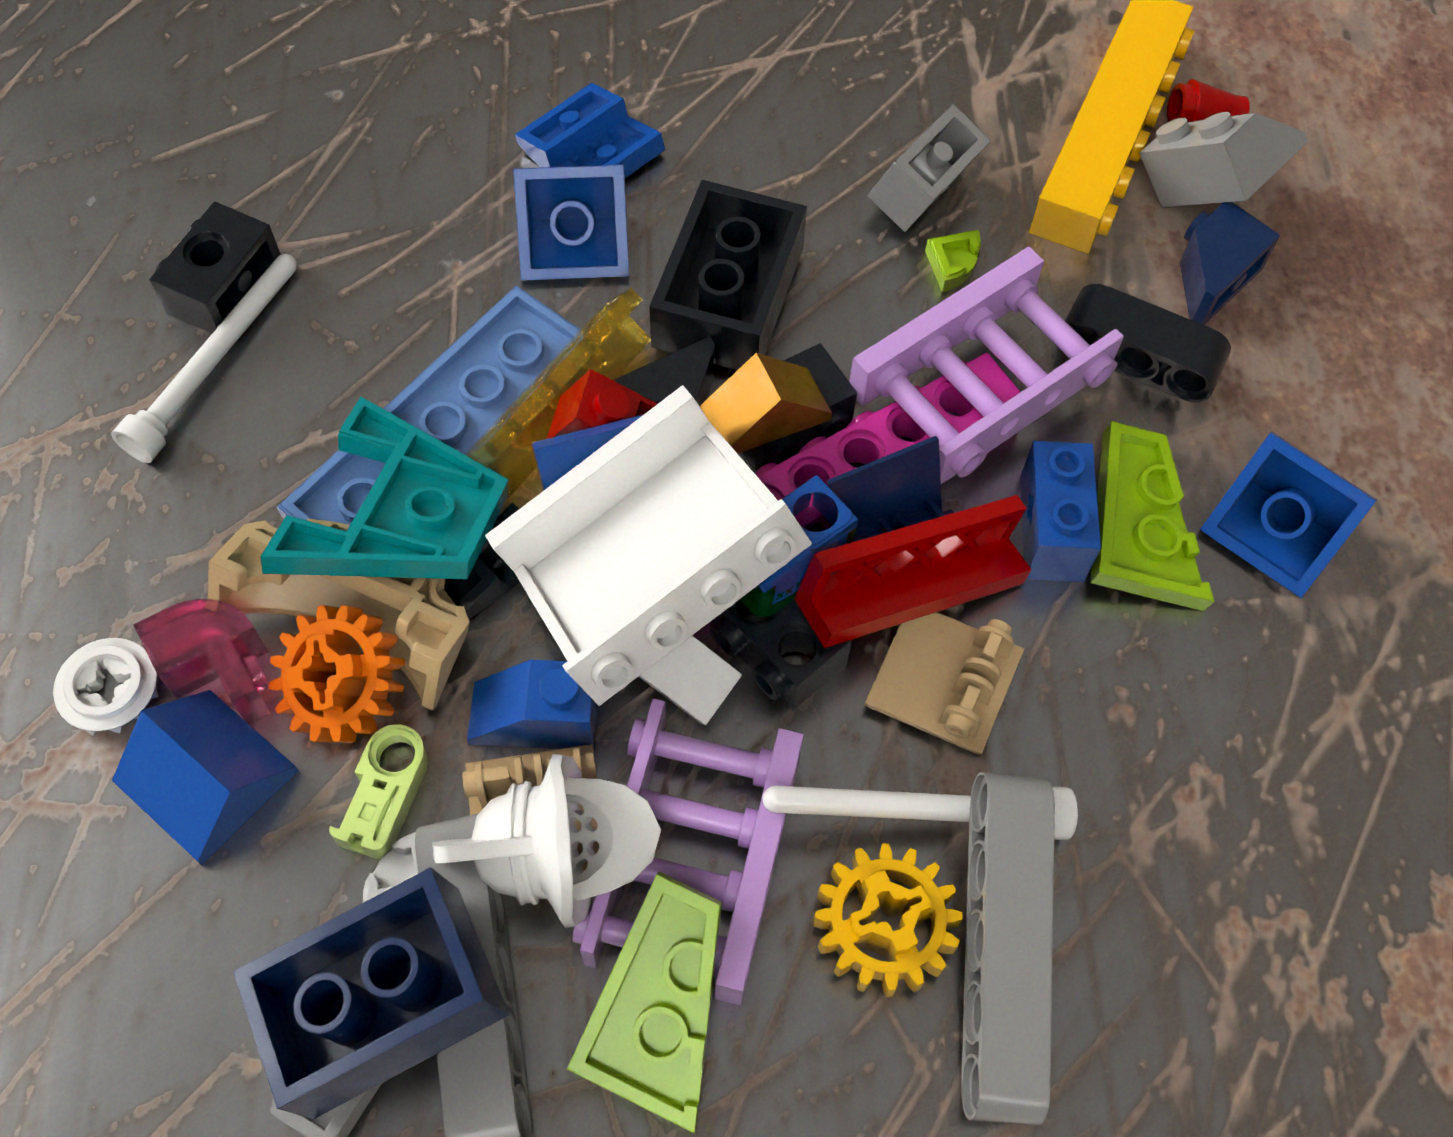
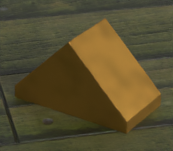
[700,353,832,454]

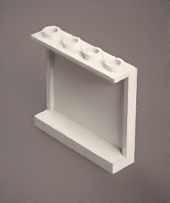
[485,385,812,706]

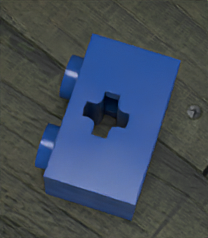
[1020,441,1101,582]

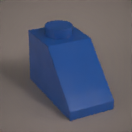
[467,660,598,750]

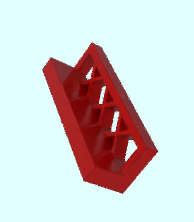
[794,495,1031,648]

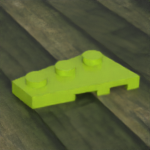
[1090,421,1215,611]
[567,872,722,1133]

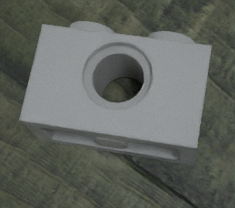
[867,104,991,232]

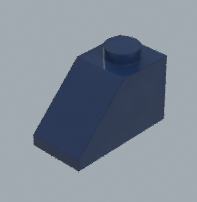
[1180,202,1280,325]

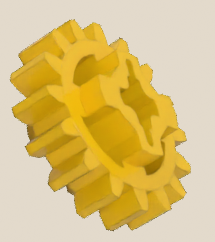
[813,843,963,997]

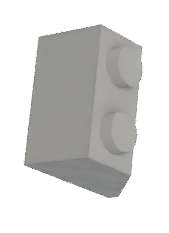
[1139,112,1308,207]

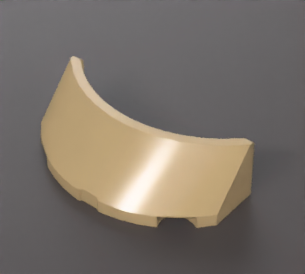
[207,519,470,711]

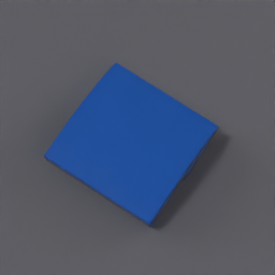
[515,83,665,178]

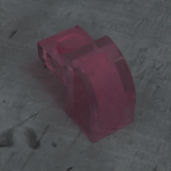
[133,599,271,725]

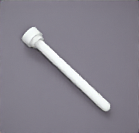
[111,254,297,463]
[762,786,1078,840]

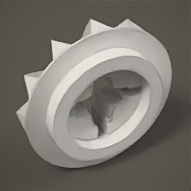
[53,638,160,736]

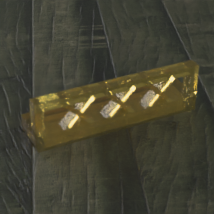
[465,287,651,498]

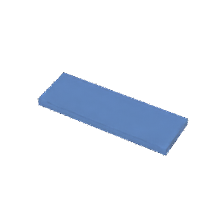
[277,285,600,525]

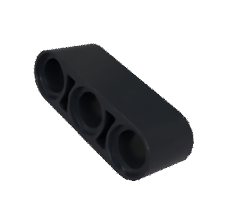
[1065,284,1231,402]

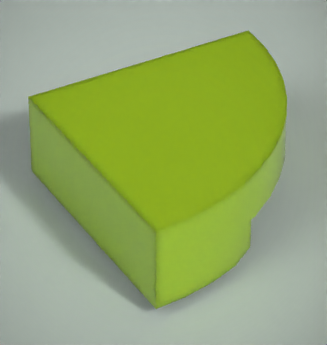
[925,229,981,293]

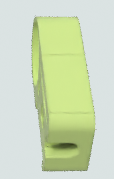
[329,724,429,860]

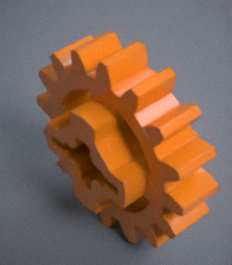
[268,605,405,743]

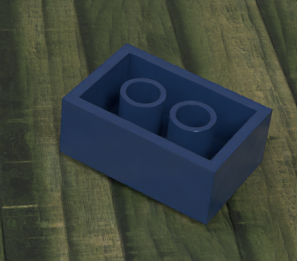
[233,867,510,1119]

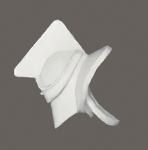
[432,754,661,928]

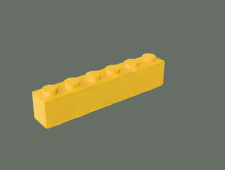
[1029,0,1195,254]

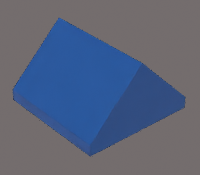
[513,165,629,280]
[1200,432,1377,598]
[112,690,299,866]

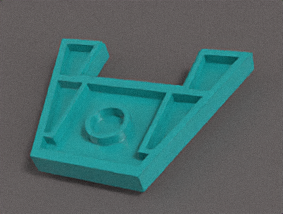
[260,396,509,579]

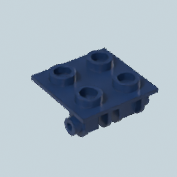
[826,436,954,542]

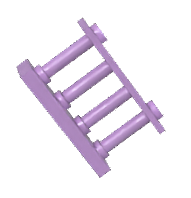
[849,246,1124,484]
[572,698,804,1006]

